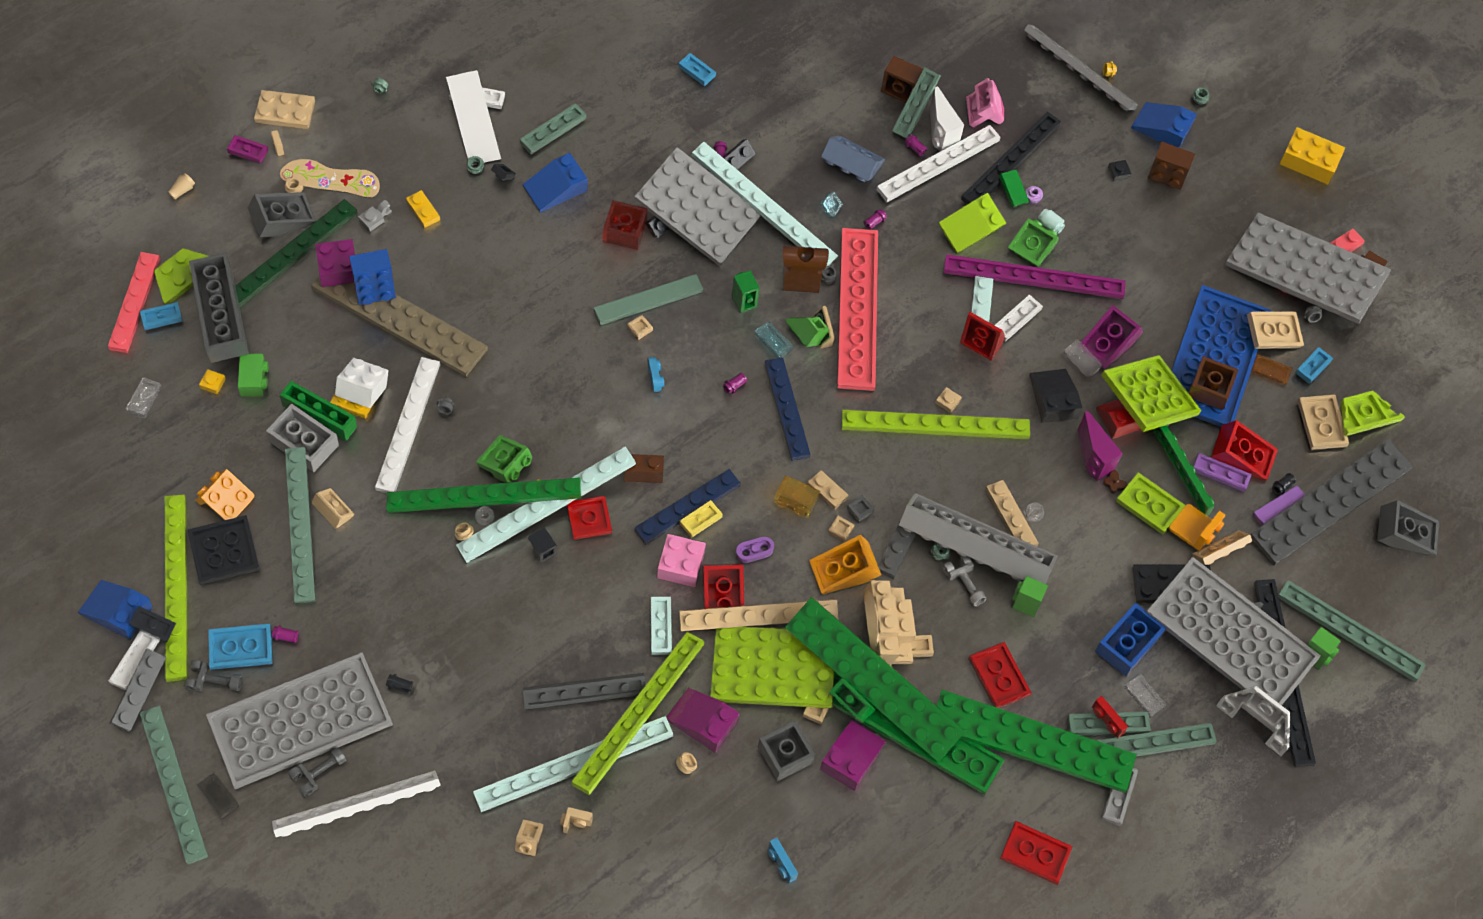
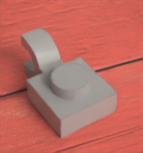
[358,200,392,232]

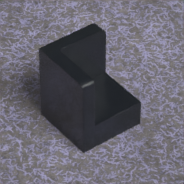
[528,527,557,563]

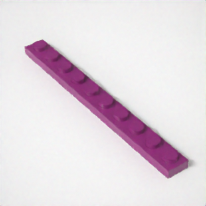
[943,254,1126,299]

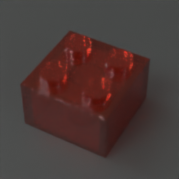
[603,200,648,250]

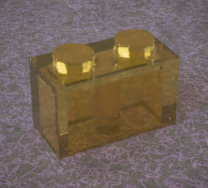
[774,475,820,518]

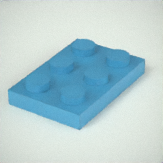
[208,624,273,670]

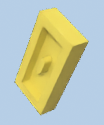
[680,500,723,538]

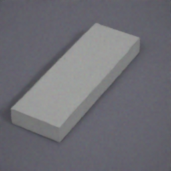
[1101,768,1138,827]

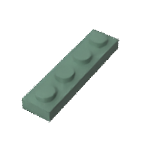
[892,67,941,138]
[520,103,587,154]
[1067,712,1151,736]

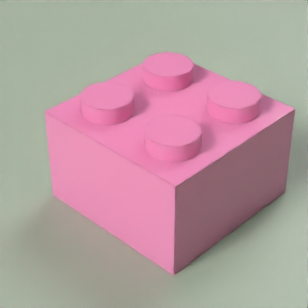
[657,534,706,587]

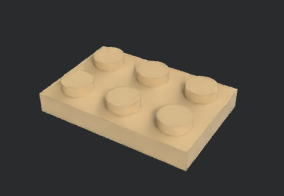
[254,90,315,129]
[1247,312,1304,349]
[1298,395,1349,450]

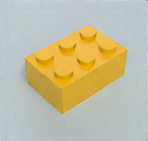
[1280,127,1346,185]

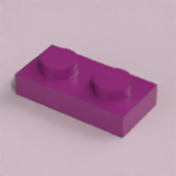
[227,135,269,164]

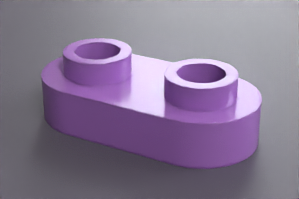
[736,537,774,563]

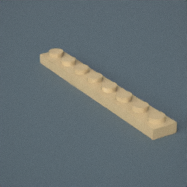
[679,599,838,631]

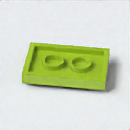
[1116,472,1186,535]

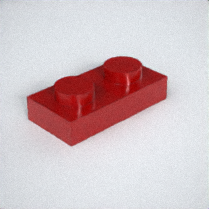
[1092,696,1128,738]

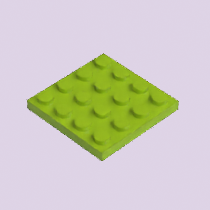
[1101,355,1202,432]

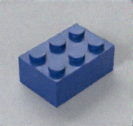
[349,249,396,305]
[1095,602,1166,676]

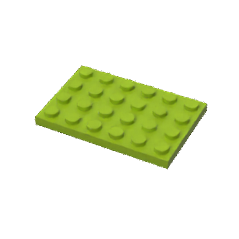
[710,627,834,708]

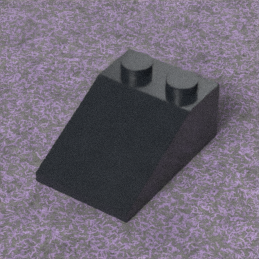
[1029,369,1082,423]

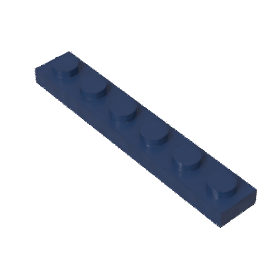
[765,357,811,461]
[634,469,741,545]

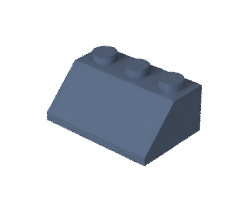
[821,135,885,182]

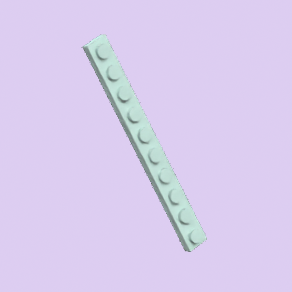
[691,142,838,266]
[456,446,636,563]
[473,716,673,812]

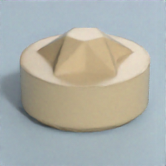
[676,752,697,774]

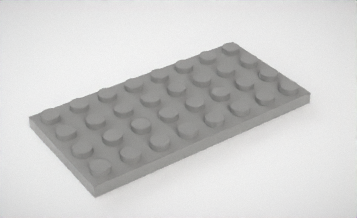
[1225,213,1391,324]
[1146,557,1321,706]
[206,652,393,789]

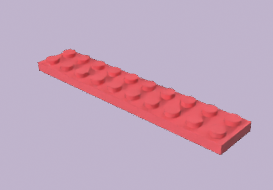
[837,228,878,391]

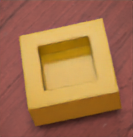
[199,369,226,394]

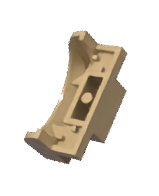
[863,580,916,665]

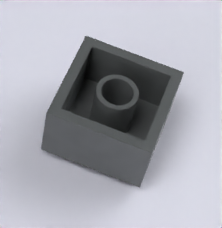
[758,721,815,781]

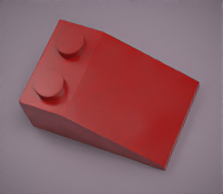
[960,312,1005,361]
[1211,420,1278,481]
[702,563,744,609]

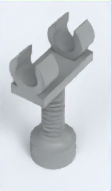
[943,556,987,606]

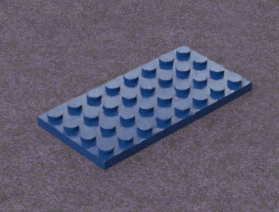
[1171,285,1271,427]

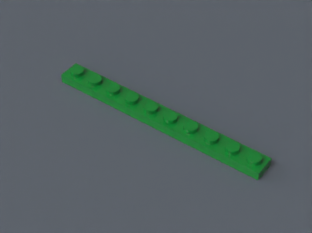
[386,477,581,513]

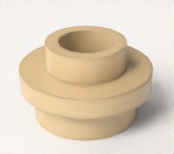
[285,177,303,193]
[454,523,474,541]

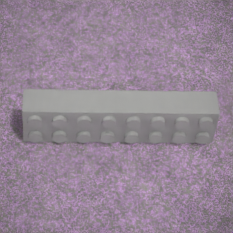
[899,493,1058,584]

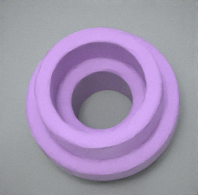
[1026,186,1043,203]

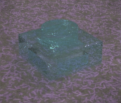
[820,191,843,217]

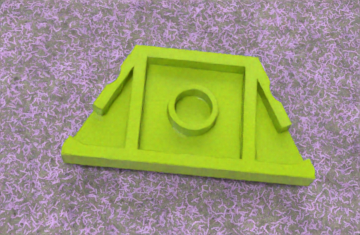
[154,248,208,305]
[1340,391,1405,436]

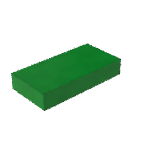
[999,169,1029,208]

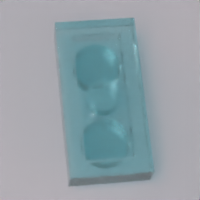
[755,321,793,358]

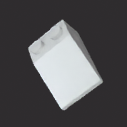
[930,86,964,152]

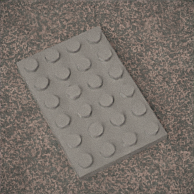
[634,147,761,266]

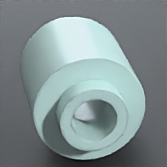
[1037,209,1065,234]

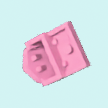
[966,78,1004,127]

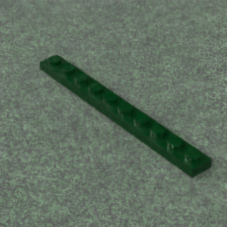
[235,199,358,307]

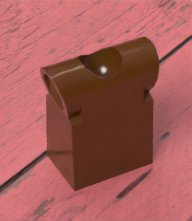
[783,246,829,293]

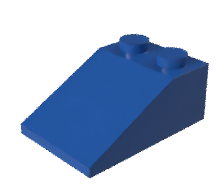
[1131,102,1197,148]
[523,153,588,212]
[78,580,153,640]

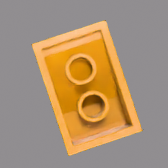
[809,535,881,595]

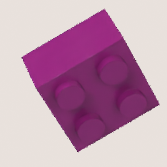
[315,239,355,287]

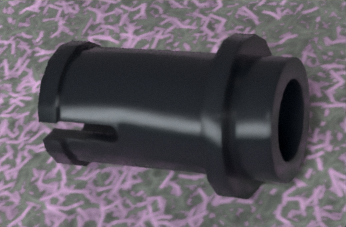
[1272,473,1296,495]
[386,674,413,694]

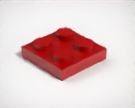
[567,496,612,540]

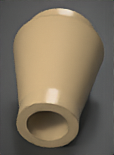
[167,173,195,200]

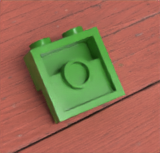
[1008,218,1059,268]
[476,435,532,483]

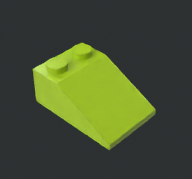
[938,193,1006,254]

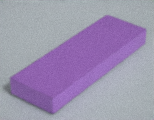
[1193,453,1252,492]
[1252,486,1306,526]

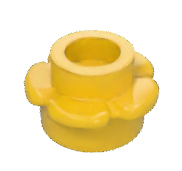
[1103,61,1117,78]

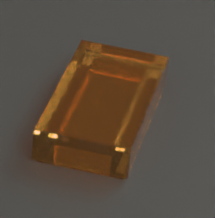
[1251,354,1292,385]

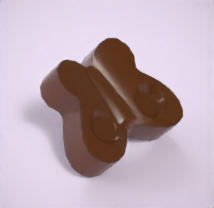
[1103,470,1128,494]

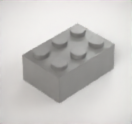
[266,404,339,473]

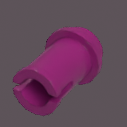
[905,135,928,157]
[713,141,727,157]
[863,209,887,230]
[723,372,747,394]
[272,625,299,644]

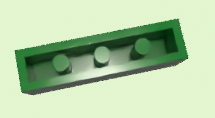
[280,381,357,441]

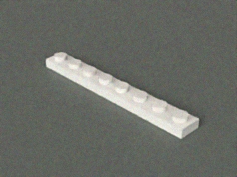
[876,125,1000,202]
[375,357,440,493]
[272,770,440,837]

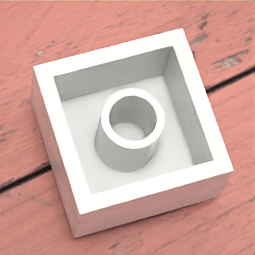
[335,358,388,408]

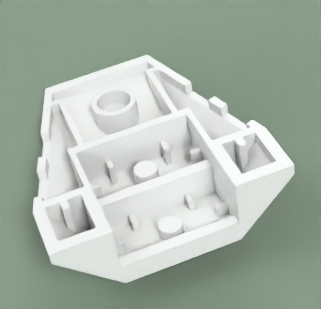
[1216,686,1290,756]

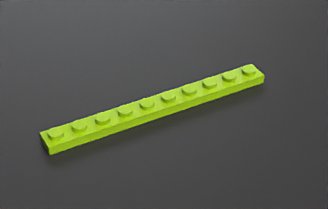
[842,410,1030,439]
[165,494,188,682]
[572,632,704,795]

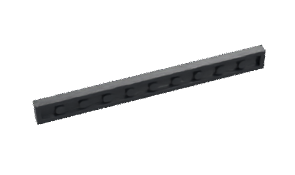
[1254,579,1316,767]

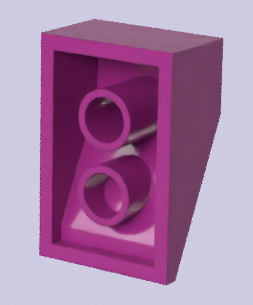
[1077,305,1144,370]
[1077,411,1123,481]
[666,687,740,753]
[820,720,886,791]

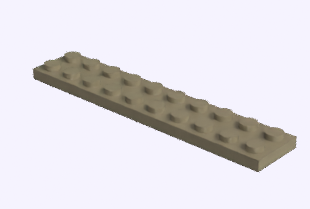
[311,276,488,377]

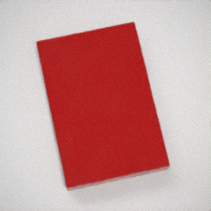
[968,642,1032,708]
[1000,821,1073,885]

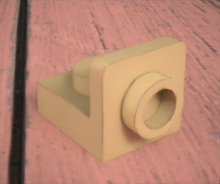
[560,807,593,833]
[515,819,544,856]

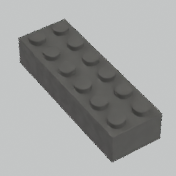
[189,252,249,363]

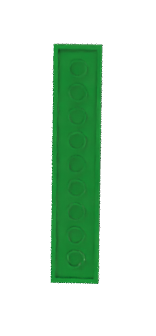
[785,597,965,762]
[832,671,1005,795]
[937,690,1137,793]

